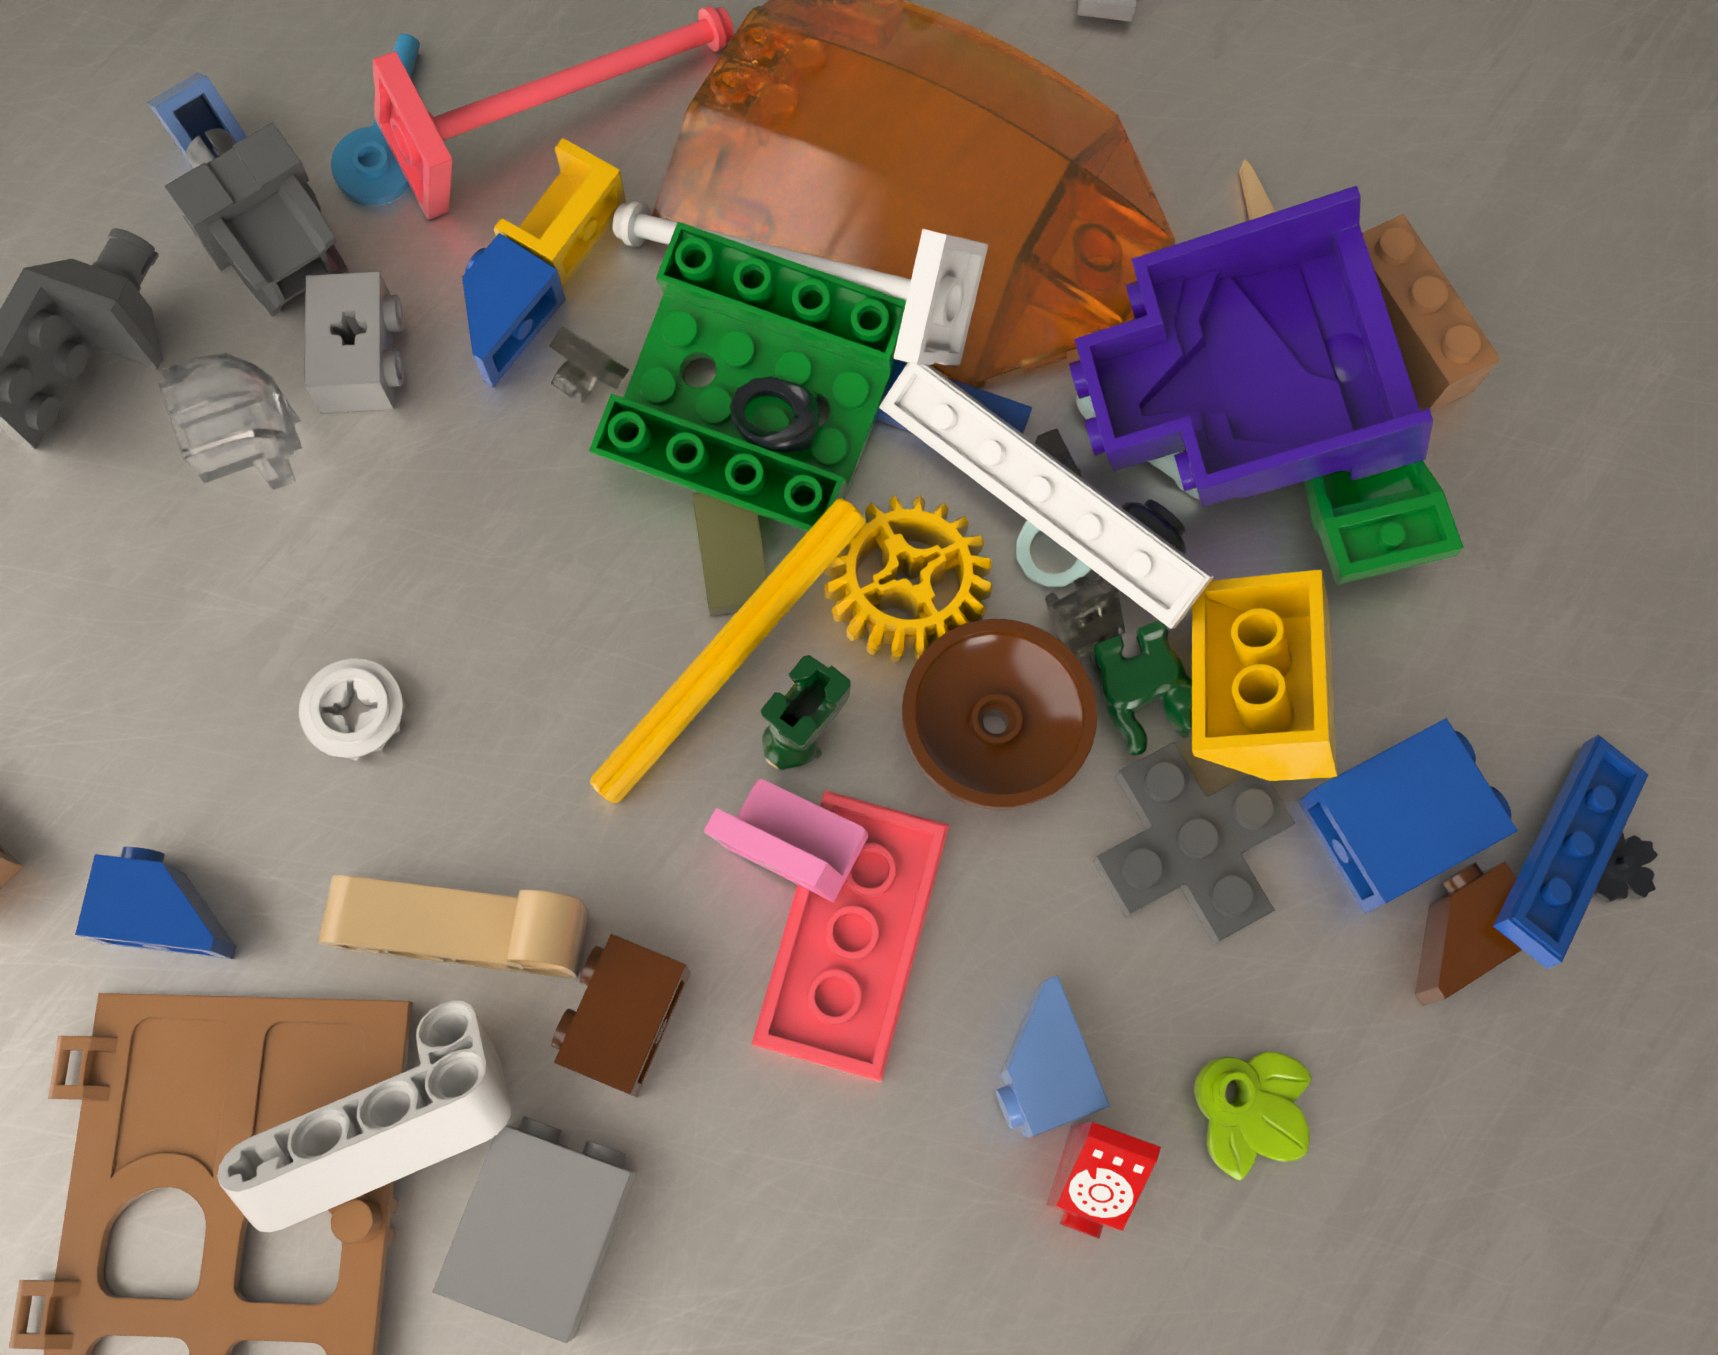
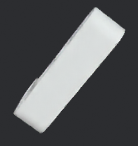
[217,1000,511,1232]

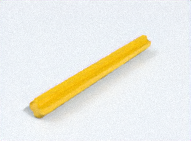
[590,498,865,804]

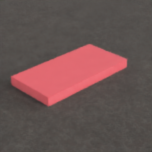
[752,790,949,1082]

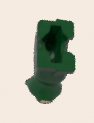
[1089,620,1192,756]
[761,655,851,770]

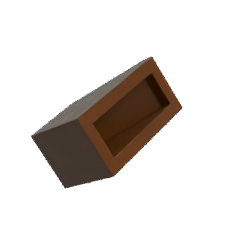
[1415,862,1522,1005]

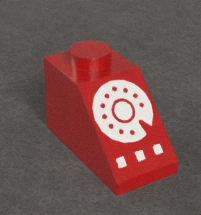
[1046,1122,1161,1239]

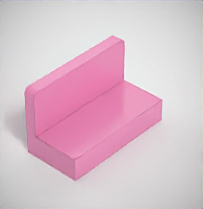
[704,779,868,902]

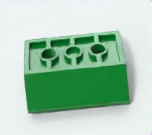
[589,221,906,532]

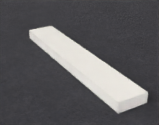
[879,362,1214,629]

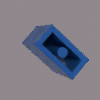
[1297,718,1518,914]

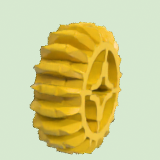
[824,494,993,663]

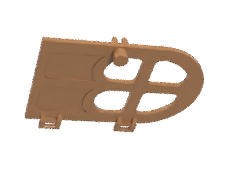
[9,993,413,1355]

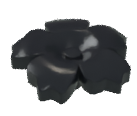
[1594,831,1658,903]

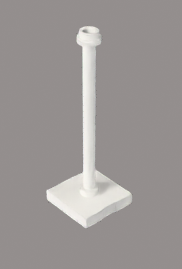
[613,201,989,366]

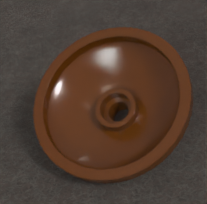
[902,619,1097,810]

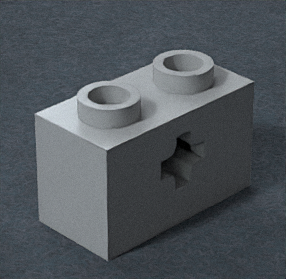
[304,272,403,413]

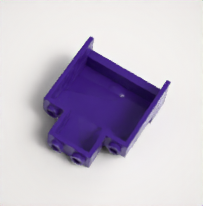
[1069,186,1433,507]

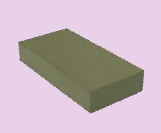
[692,493,767,616]

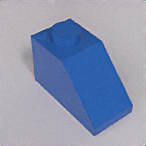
[462,233,566,387]
[75,847,236,959]

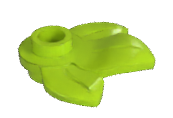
[1194,1051,1312,1180]

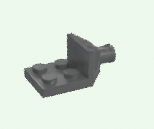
[0,228,163,449]

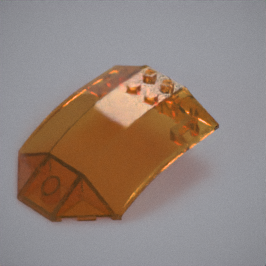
[651,0,1175,388]

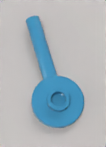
[331,34,420,206]

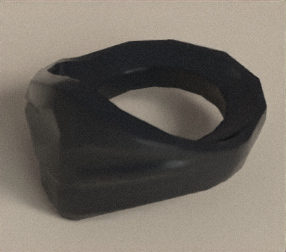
[730,377,819,452]

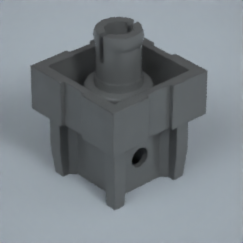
[164,122,348,317]

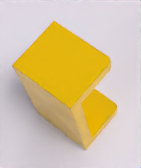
[494,138,626,288]

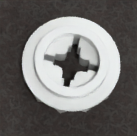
[299,658,406,761]

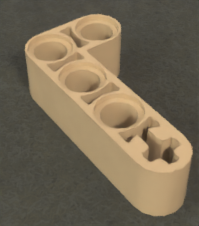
[318,875,589,978]

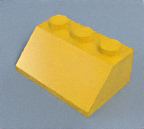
[1192,569,1337,781]

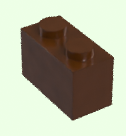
[551,934,690,1098]

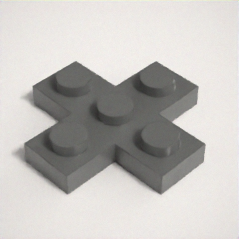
[1093,742,1295,944]

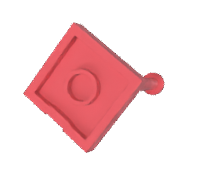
[373,6,734,220]

